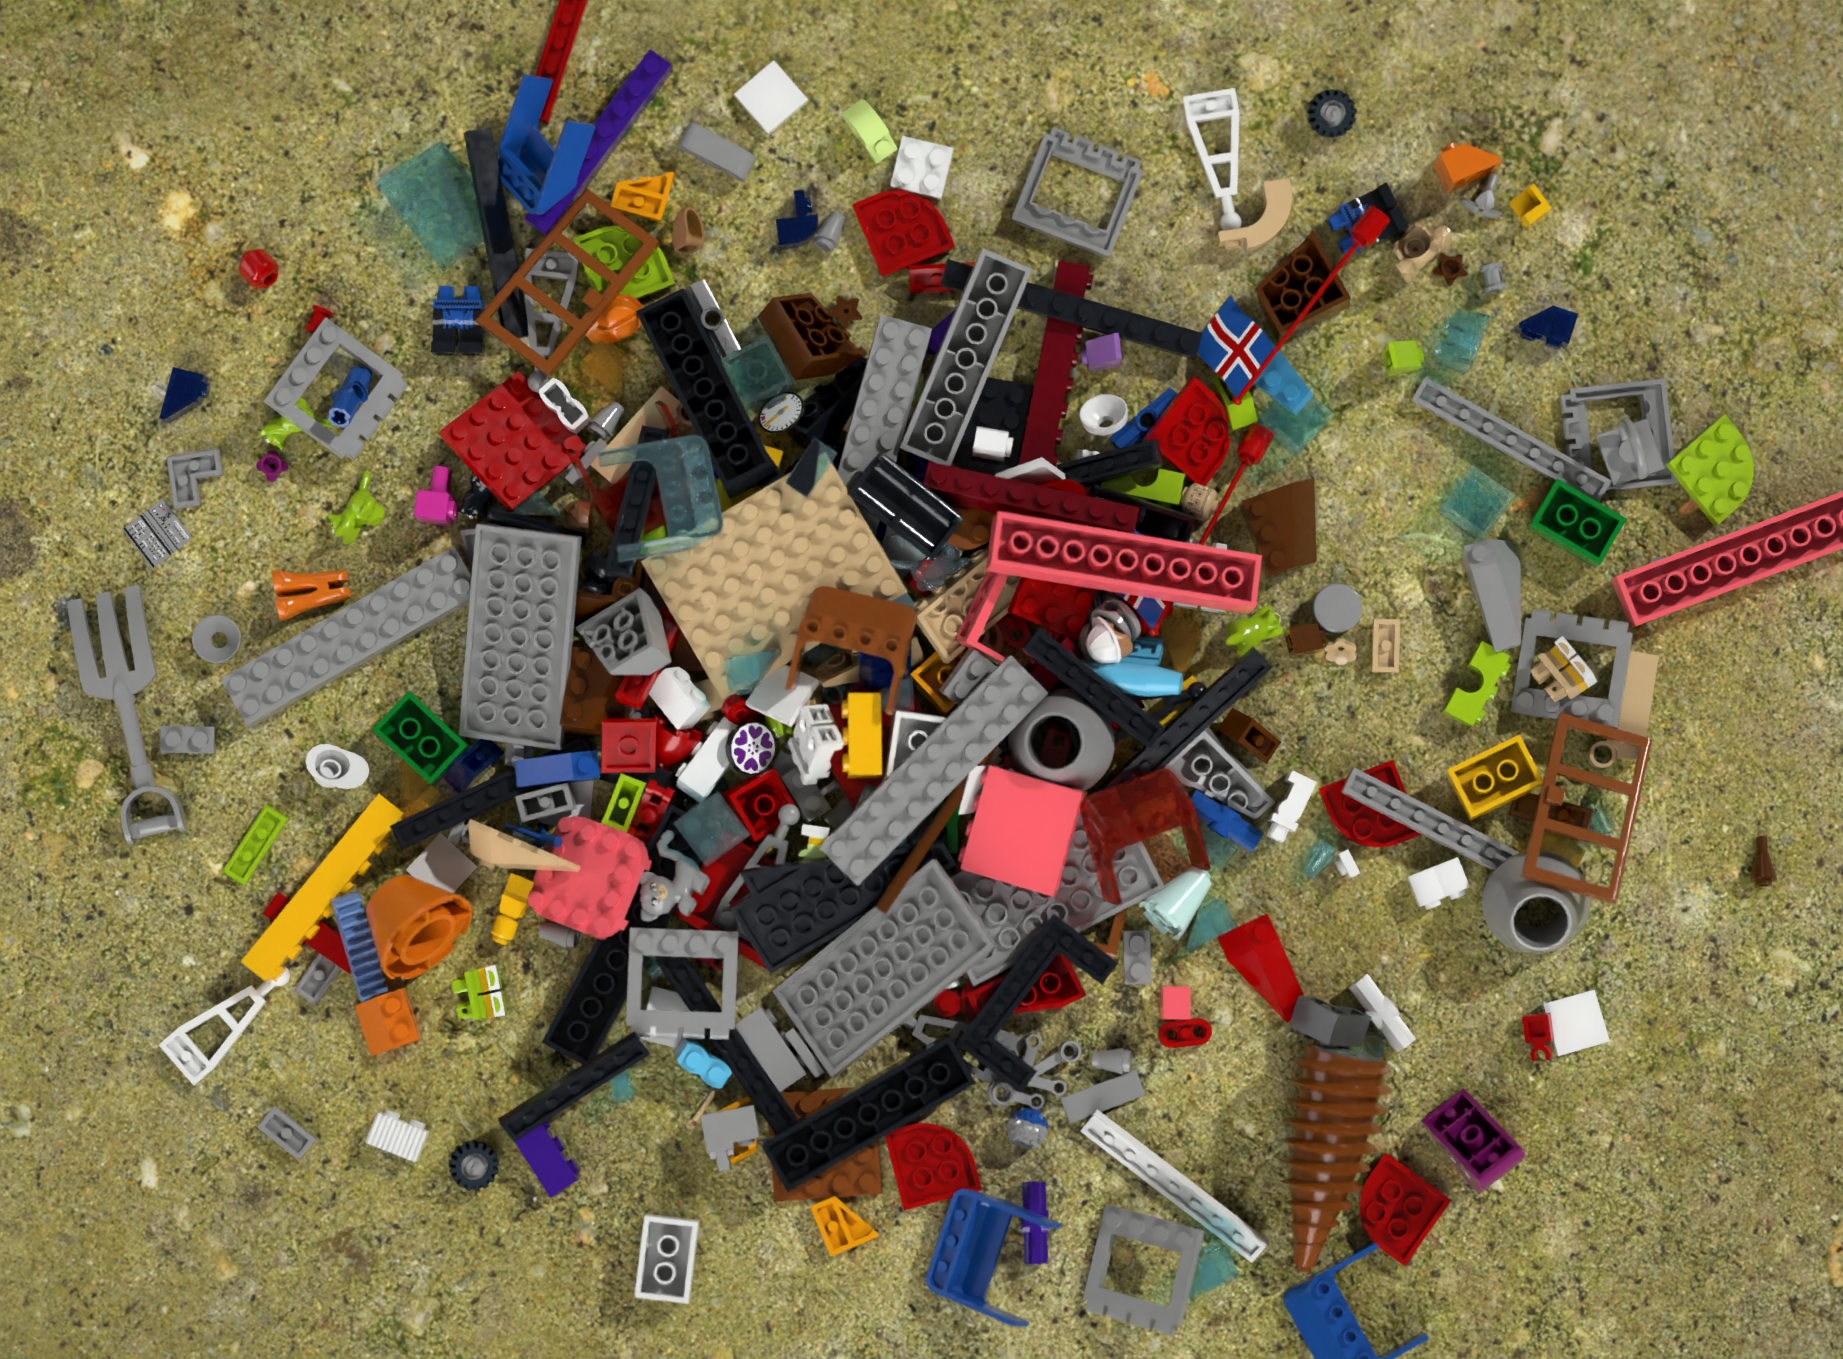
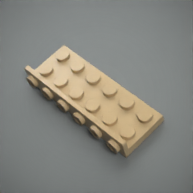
[911,541,1021,663]

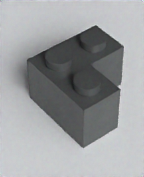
[1289,995,1371,1050]

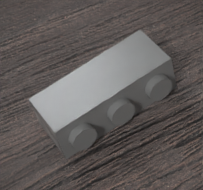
[735,1007,808,1092]

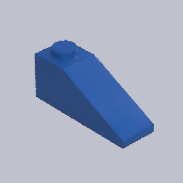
[514,750,600,788]

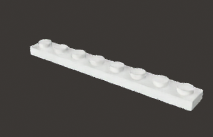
[1080,1109,1269,1263]

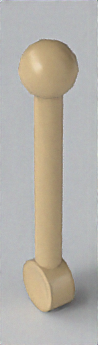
[686,1087,723,1130]

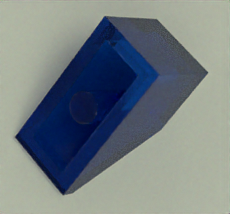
[159,367,211,423]
[442,739,504,793]

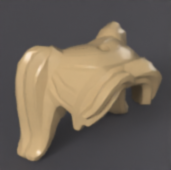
[1390,222,1452,283]

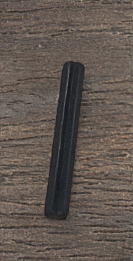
[486,506,586,548]

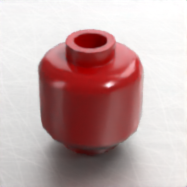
[239,249,279,288]

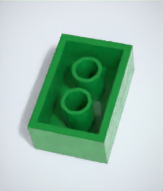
[1526,479,1627,568]
[372,691,471,786]

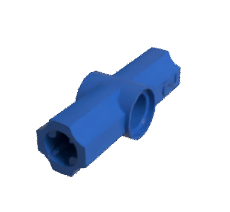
[328,365,372,428]
[1109,387,1177,449]
[1184,790,1264,853]

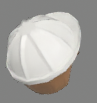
[1086,616,1133,664]

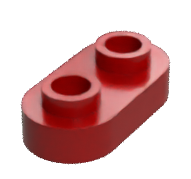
[996,613,1030,649]
[722,694,764,726]
[1158,1018,1212,1048]

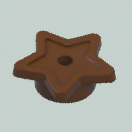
[1433,253,1468,286]
[828,295,863,329]

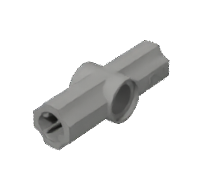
[685,279,741,361]

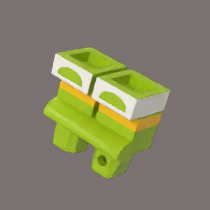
[451,965,508,1020]

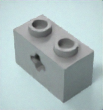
[515,783,577,823]

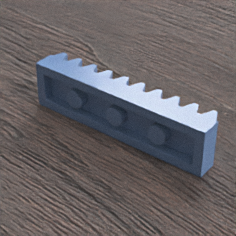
[330,891,388,1002]

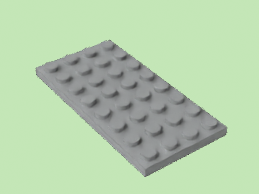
[459,523,581,750]
[949,792,1165,986]
[772,859,998,1077]

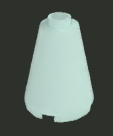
[1139,867,1212,940]

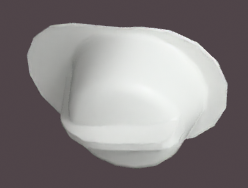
[306,744,369,789]

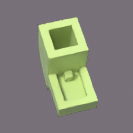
[841,98,898,164]

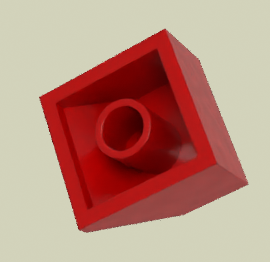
[722,768,795,842]

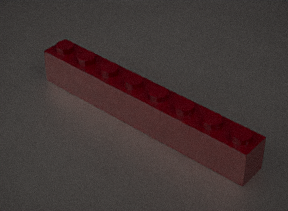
[1018,260,1094,467]
[924,462,1139,534]

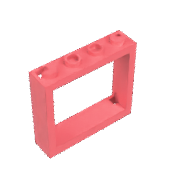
[954,571,1062,665]

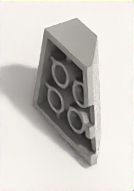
[575,588,671,675]

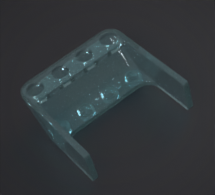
[599,435,723,562]

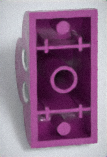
[1421,1088,1526,1194]

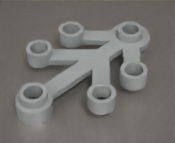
[987,1033,1081,1110]

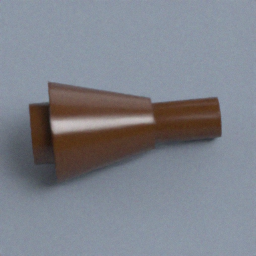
[1750,836,1777,887]

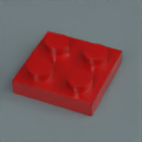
[601,718,656,773]

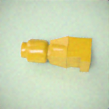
[491,873,535,945]

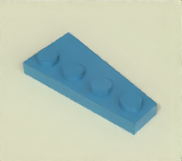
[1252,318,1314,415]

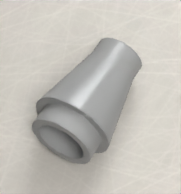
[814,211,845,253]
[587,400,624,441]
[539,922,580,950]
[1092,1048,1132,1074]

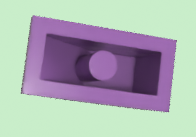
[1080,333,1122,371]

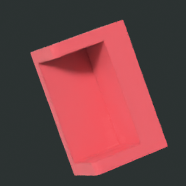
[1160,986,1190,1019]

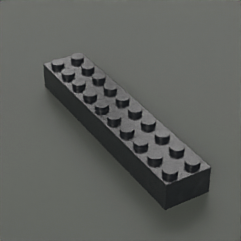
[541,804,719,1064]

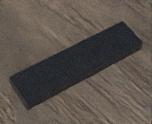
[1057,439,1163,487]

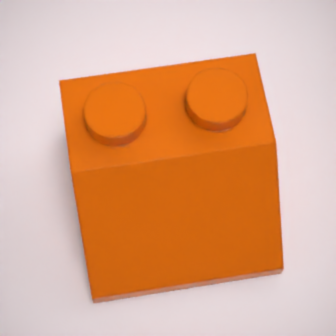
[1433,143,1502,193]
[355,988,423,1057]

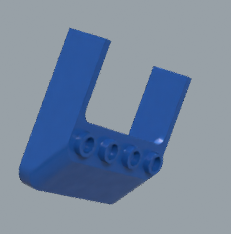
[496,74,596,215]
[926,1189,1062,1327]
[1283,1241,1429,1359]

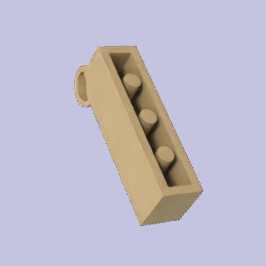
[590,386,693,489]
[1587,651,1659,769]

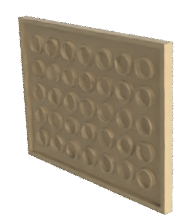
[641,452,908,700]

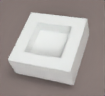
[1335,849,1360,879]

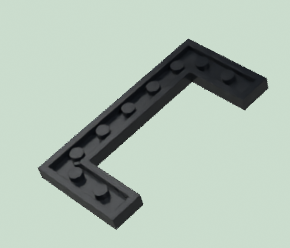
[956,914,1119,1093]

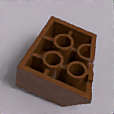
[1255,231,1351,342]
[757,293,868,380]
[1239,478,1317,579]
[559,647,632,737]

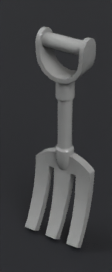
[67,584,187,845]

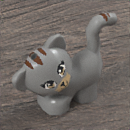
[640,830,710,922]

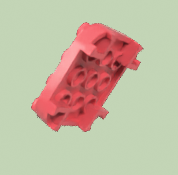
[527,816,652,940]

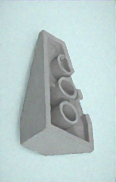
[1461,539,1521,653]
[1165,727,1275,820]

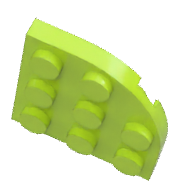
[573,226,676,300]
[1665,414,1754,526]

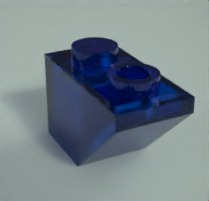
[1514,306,1578,350]

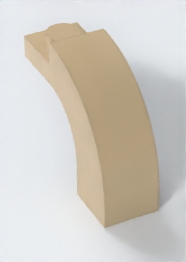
[1216,178,1292,253]

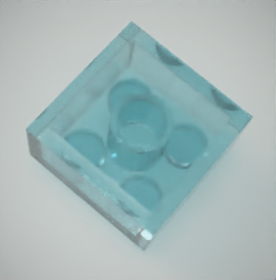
[878,676,914,712]
[607,1070,636,1103]

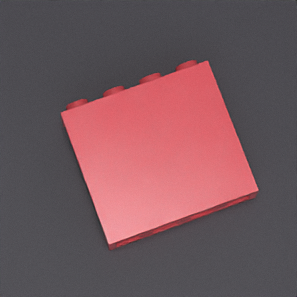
[958,764,1086,897]

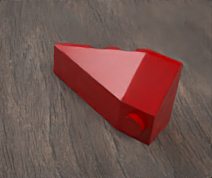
[1217,914,1304,1023]
[966,953,1087,1016]

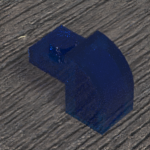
[776,190,819,250]

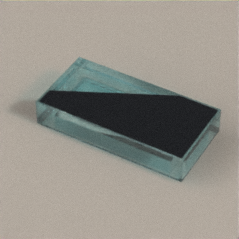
[785,438,838,498]

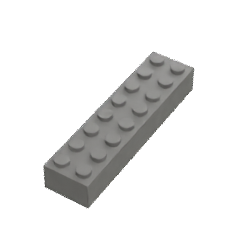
[899,248,1032,466]

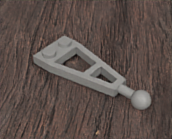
[525,248,579,392]
[711,804,800,942]
[901,1015,1024,1088]

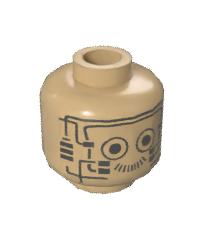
[1179,483,1221,522]

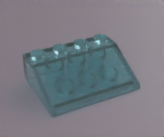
[376,141,484,272]

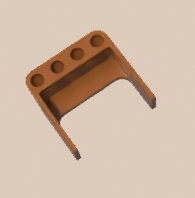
[786,586,916,715]

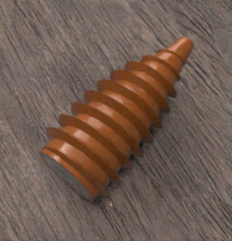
[1280,1044,1393,1273]

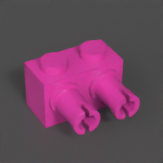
[414,466,459,527]

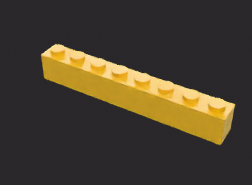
[241,794,406,983]

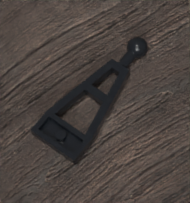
[1065,682,1207,757]

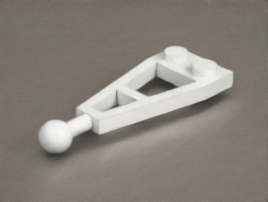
[1182,88,1241,231]
[159,966,290,1085]

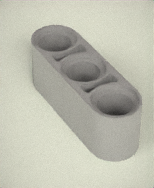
[677,122,757,182]

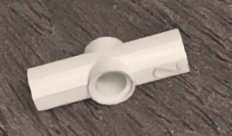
[1348,974,1416,1053]

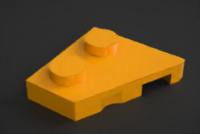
[610,172,675,223]
[810,1196,878,1257]

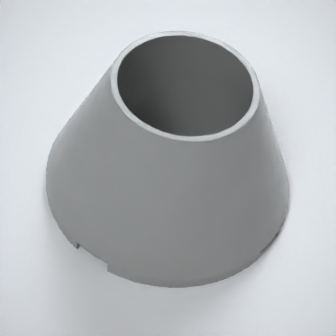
[1008,689,1115,791]
[1482,850,1591,954]

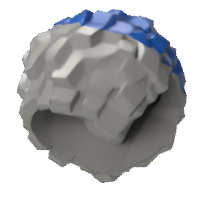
[1006,1108,1048,1150]

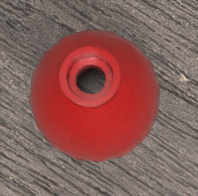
[652,714,703,770]

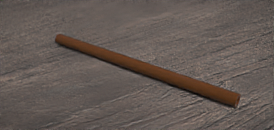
[875,743,1000,914]

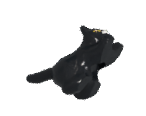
[459,471,494,519]

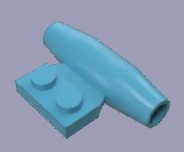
[1083,637,1183,697]

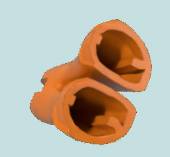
[272,570,352,621]

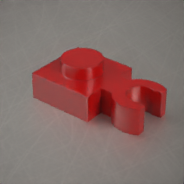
[1522,1013,1554,1061]

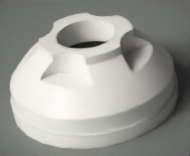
[1079,394,1128,436]

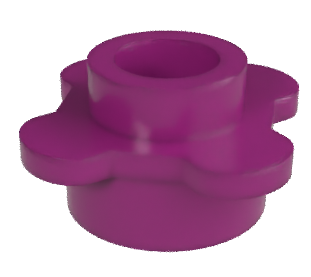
[256,450,288,482]

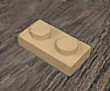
[1371,618,1400,673]

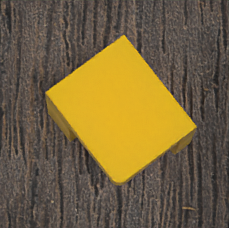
[1509,183,1552,229]

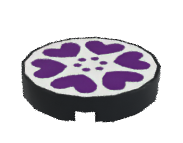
[725,721,776,775]

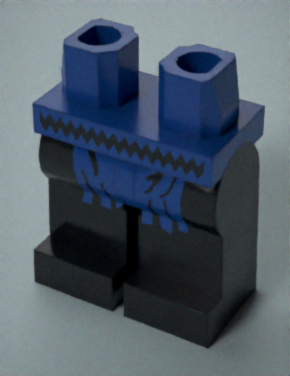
[1326,182,1409,254]
[431,286,485,356]

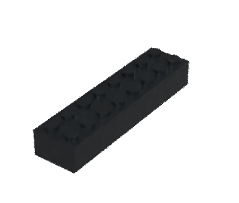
[636,288,778,499]
[759,1034,976,1192]

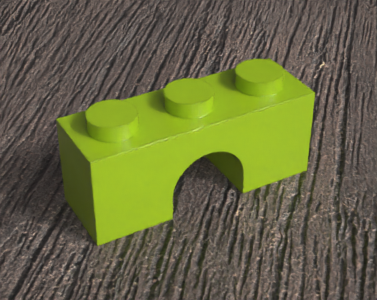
[1100,468,1185,509]
[1441,641,1511,728]

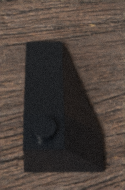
[785,357,867,451]

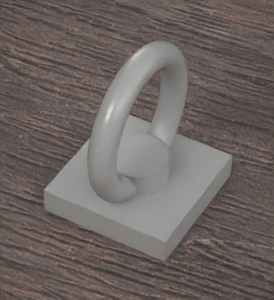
[1595,418,1664,487]

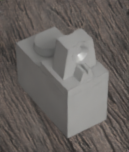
[700,1105,760,1172]

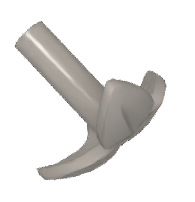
[1460,173,1503,219]

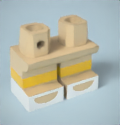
[1530,636,1597,703]

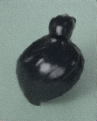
[581,549,619,594]

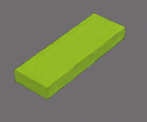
[222,804,289,886]

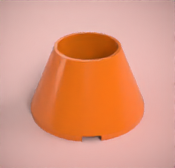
[366,875,472,980]

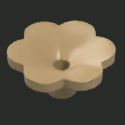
[1325,638,1357,665]

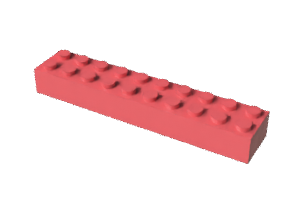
[1611,491,1843,629]
[986,511,1262,614]

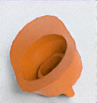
[586,295,643,345]

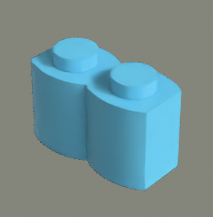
[674,1038,732,1088]

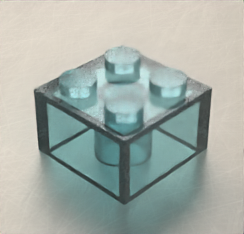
[721,335,793,410]
[1257,396,1335,458]
[1437,465,1515,542]

